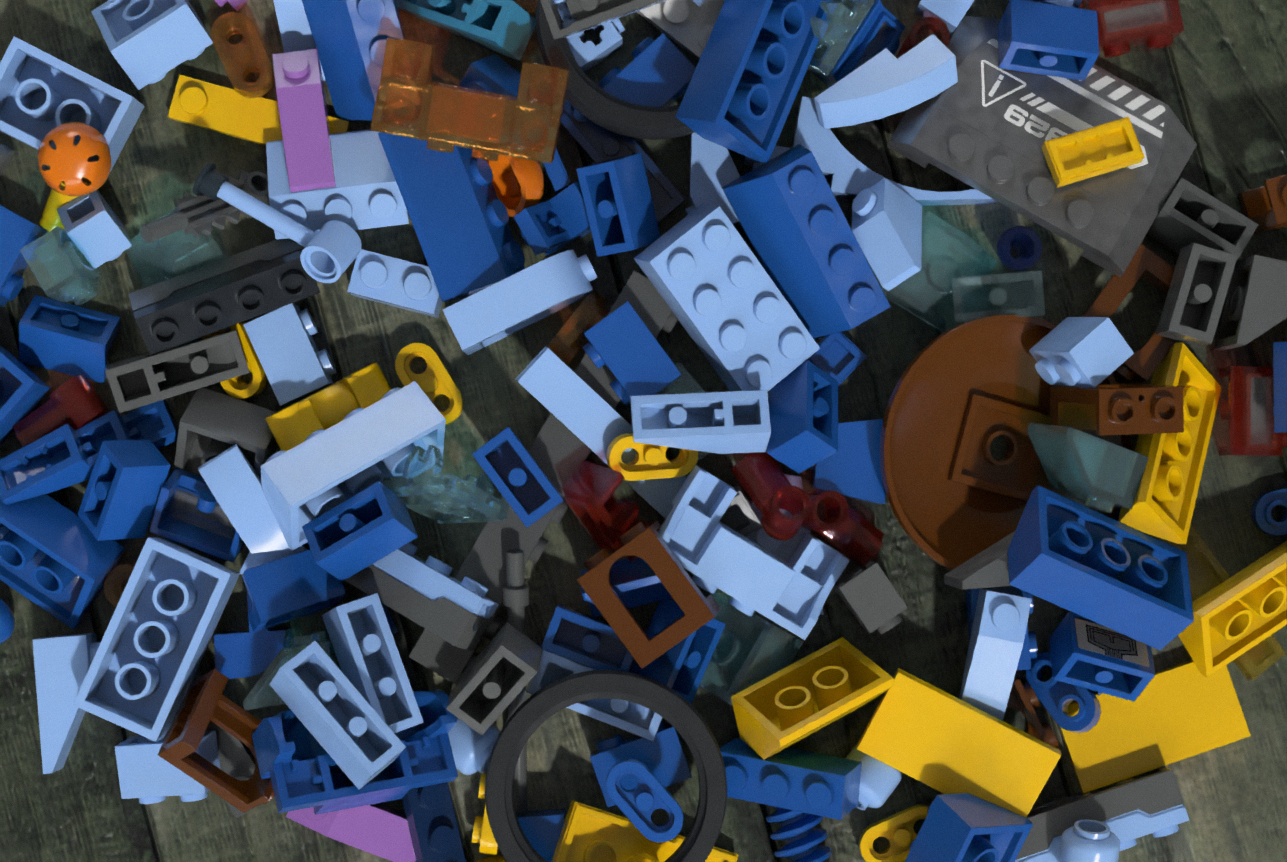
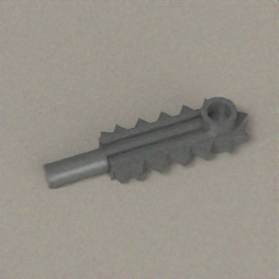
[141,170,269,243]

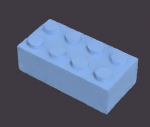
[634,203,820,392]
[73,537,240,742]

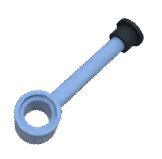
[193,162,362,283]

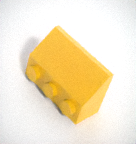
[731,637,895,760]

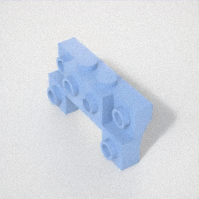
[658,464,850,640]

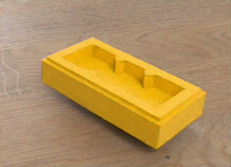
[1041,116,1145,188]

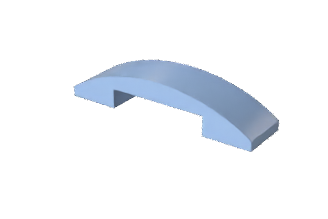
[198,444,306,565]

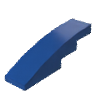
[0,400,179,505]

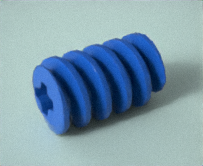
[766,807,832,862]

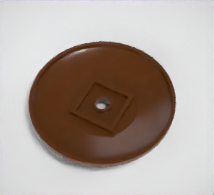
[880,315,1132,570]

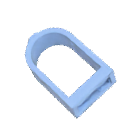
[442,249,597,356]

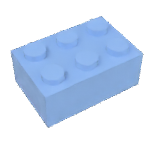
[0,36,145,184]

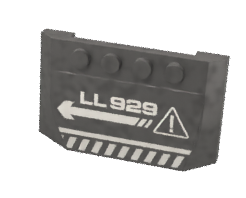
[887,16,1197,278]

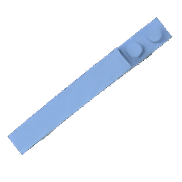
[744,96,998,206]

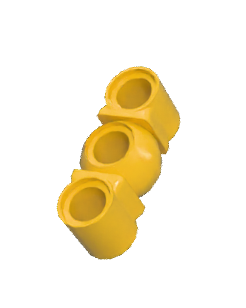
[265,362,391,451]

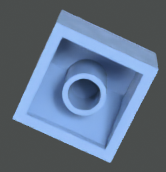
[91,0,213,90]

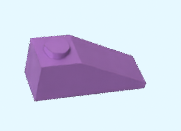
[272,48,336,193]
[286,803,416,862]

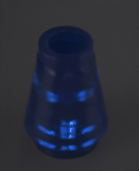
[997,226,1042,270]

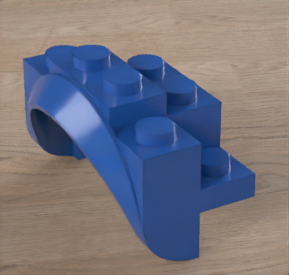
[252,689,458,815]

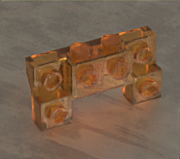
[371,37,570,163]

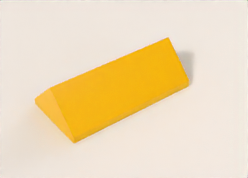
[1118,342,1221,544]
[1178,541,1287,678]

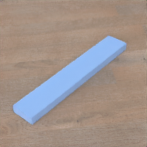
[515,346,687,519]

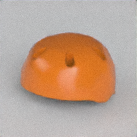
[38,122,111,196]
[486,145,544,217]

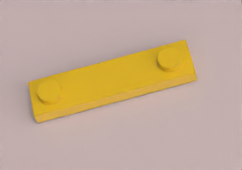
[167,74,351,145]

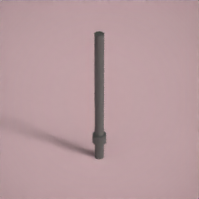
[502,549,529,813]

